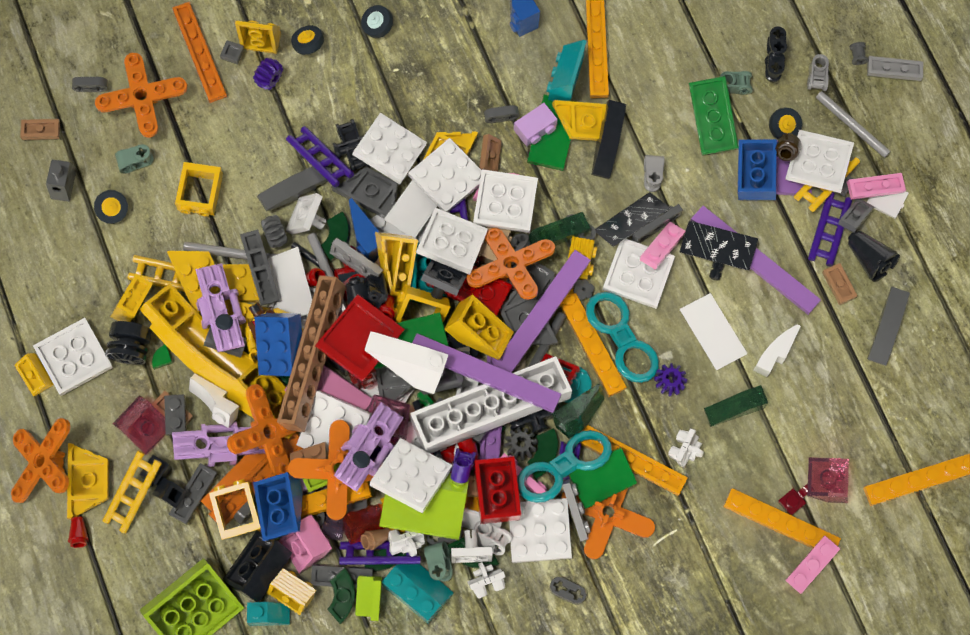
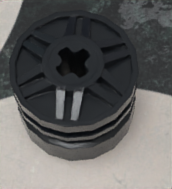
[105,321,152,365]

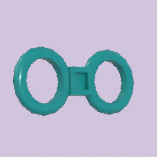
[586,292,659,383]
[517,430,612,503]

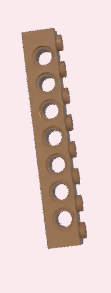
[277,276,346,432]

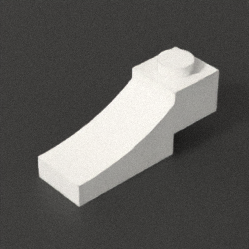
[189,374,239,428]

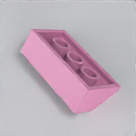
[284,365,374,411]

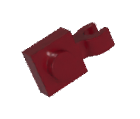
[777,483,813,515]

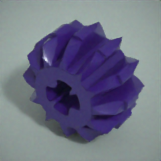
[253,57,283,90]
[654,363,687,397]

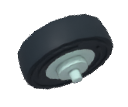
[361,5,393,38]

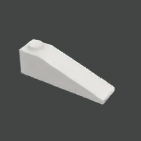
[365,331,448,394]

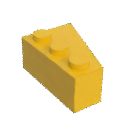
[375,232,418,296]

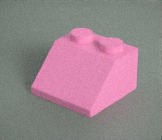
[279,515,332,574]

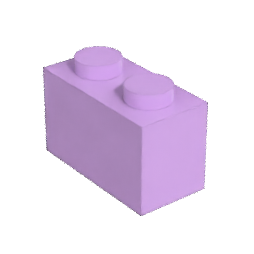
[514,103,557,146]

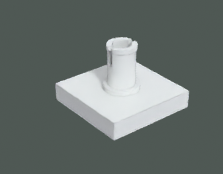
[286,193,326,234]
[451,530,493,563]

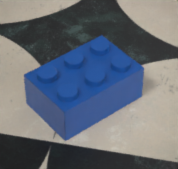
[738,139,777,200]
[254,313,302,376]

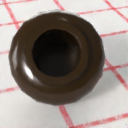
[775,134,801,161]

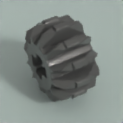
[261,215,288,248]
[504,427,537,461]

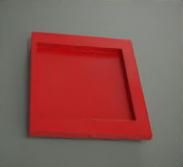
[315,294,405,382]

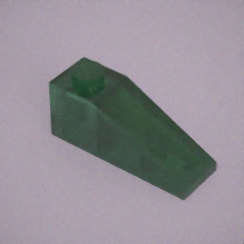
[529,212,590,246]
[552,383,604,439]
[704,385,768,427]

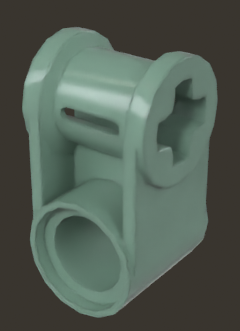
[720,71,753,95]
[115,144,154,174]
[424,541,453,582]

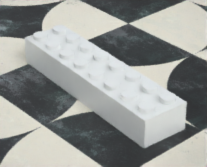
[410,356,572,454]

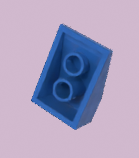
[510,0,540,37]
[349,198,379,263]
[253,472,303,541]

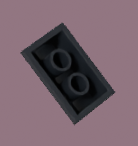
[222,531,292,602]

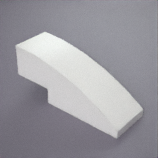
[753,324,801,377]

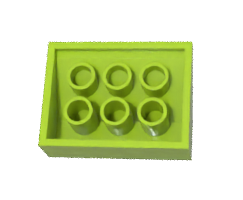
[379,473,469,540]
[140,558,244,635]

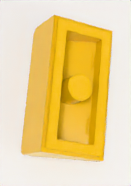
[15,353,53,396]

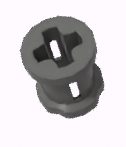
[849,42,868,65]

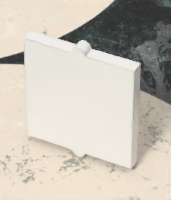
[867,191,909,219]

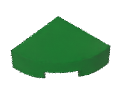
[152,345,172,370]
[417,392,435,407]

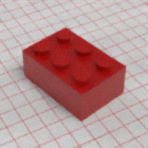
[474,456,521,524]

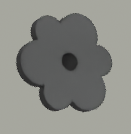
[573,279,594,300]

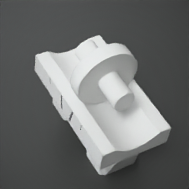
[668,428,704,468]
[388,529,425,557]
[467,562,505,598]

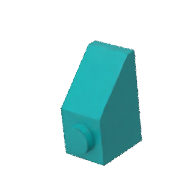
[247,602,290,626]

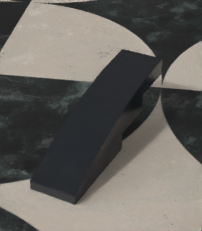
[591,99,627,179]

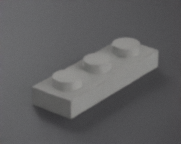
[867,56,923,81]
[330,238,383,278]
[562,479,591,541]

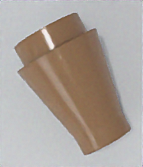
[361,528,390,550]

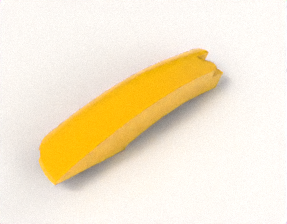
[139,283,294,439]

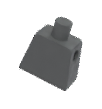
[46,160,77,202]

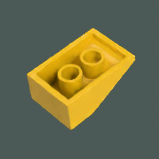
[235,21,281,54]
[444,295,514,360]

